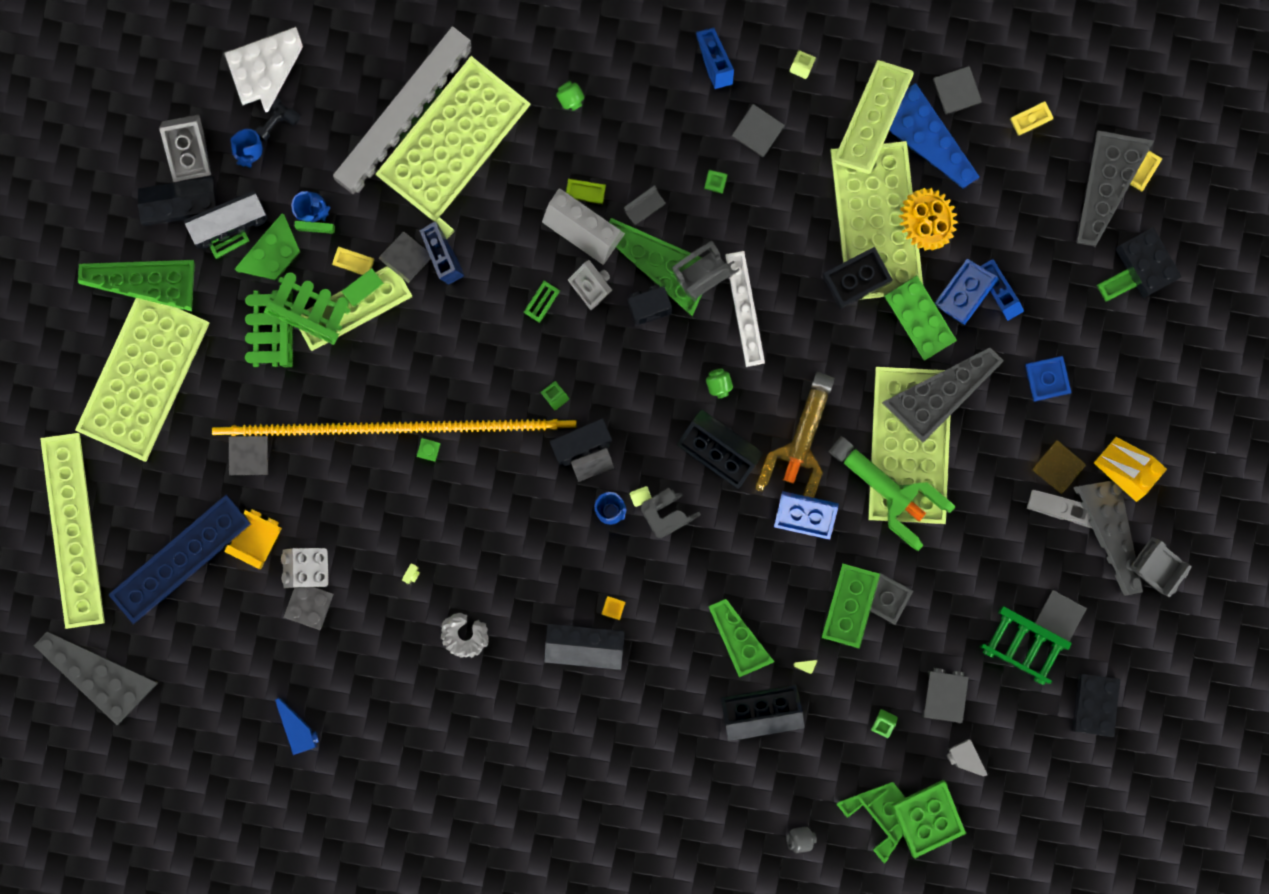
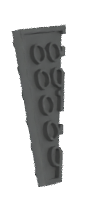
[1077,131,1154,246]
[882,348,1004,443]
[1073,480,1143,596]
[34,632,158,725]

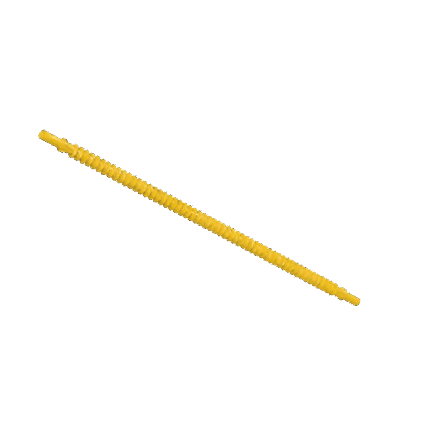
[212,419,577,436]

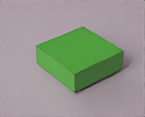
[704,170,728,194]

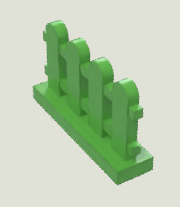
[264,273,350,345]
[245,290,293,367]

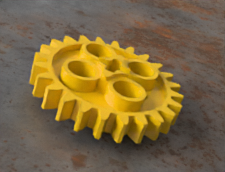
[899,188,958,251]

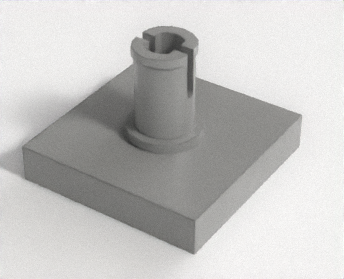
[568,260,612,310]

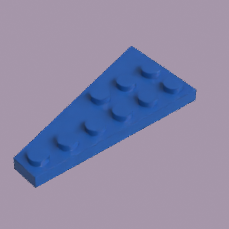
[889,83,979,188]

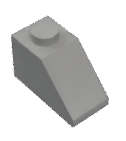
[947,739,987,776]

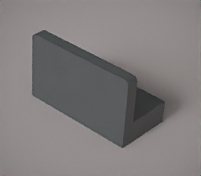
[624,186,666,226]

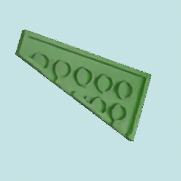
[609,218,702,316]
[78,260,195,311]

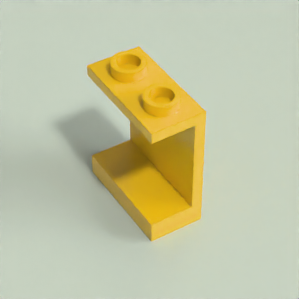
[224,509,282,569]

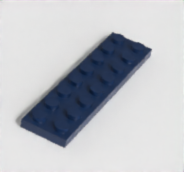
[109,495,252,624]

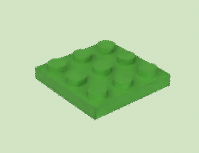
[892,780,966,858]

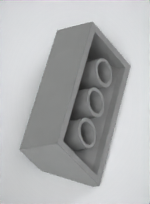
[542,188,625,265]

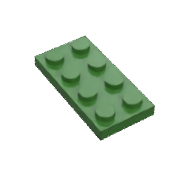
[884,275,957,361]
[822,564,880,649]

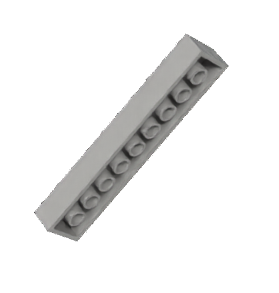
[333,26,471,194]

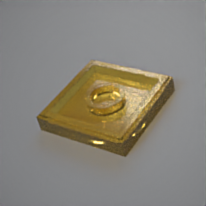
[1032,440,1086,494]

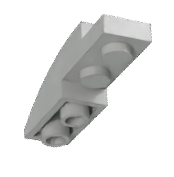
[1027,490,1093,529]

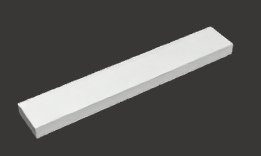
[725,251,765,367]

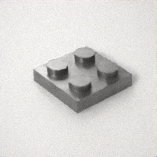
[284,587,334,630]

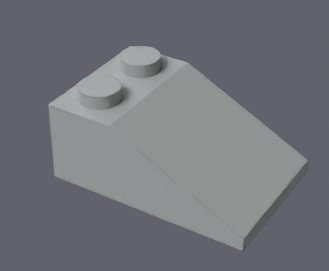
[159,115,211,182]

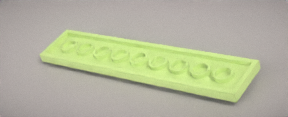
[40,433,105,629]

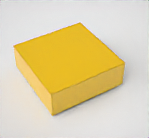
[602,596,626,620]

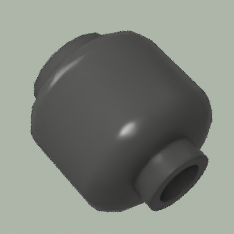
[786,826,817,854]

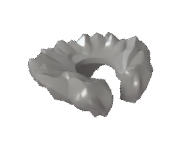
[441,613,488,658]

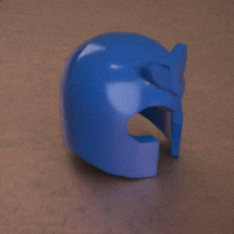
[230,129,263,168]
[291,191,331,222]
[594,492,627,525]

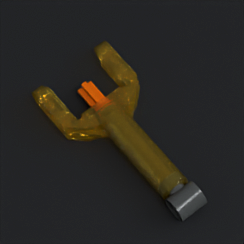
[755,372,835,498]

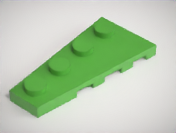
[709,599,774,677]

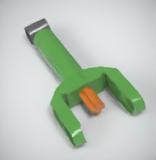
[829,436,955,551]

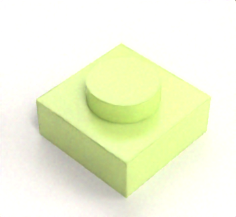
[402,563,420,584]

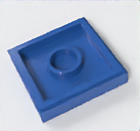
[1025,356,1072,402]

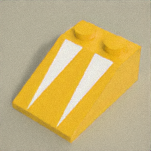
[1094,437,1167,502]

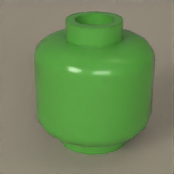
[556,81,585,111]
[706,369,733,398]

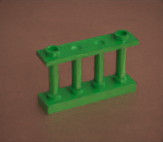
[980,606,1072,685]

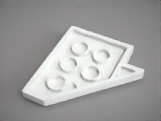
[225,27,303,112]

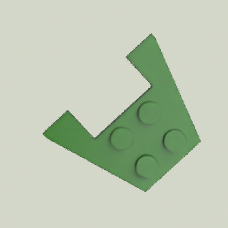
[836,782,906,863]

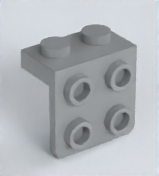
[281,548,328,588]

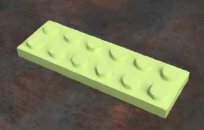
[834,60,914,174]
[300,266,413,351]

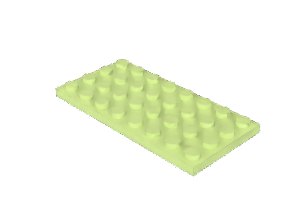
[376,56,531,222]
[830,141,923,300]
[75,298,210,462]
[868,367,951,524]

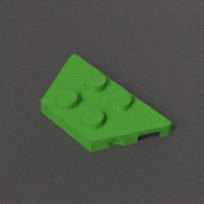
[235,213,300,281]

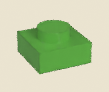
[417,438,441,462]

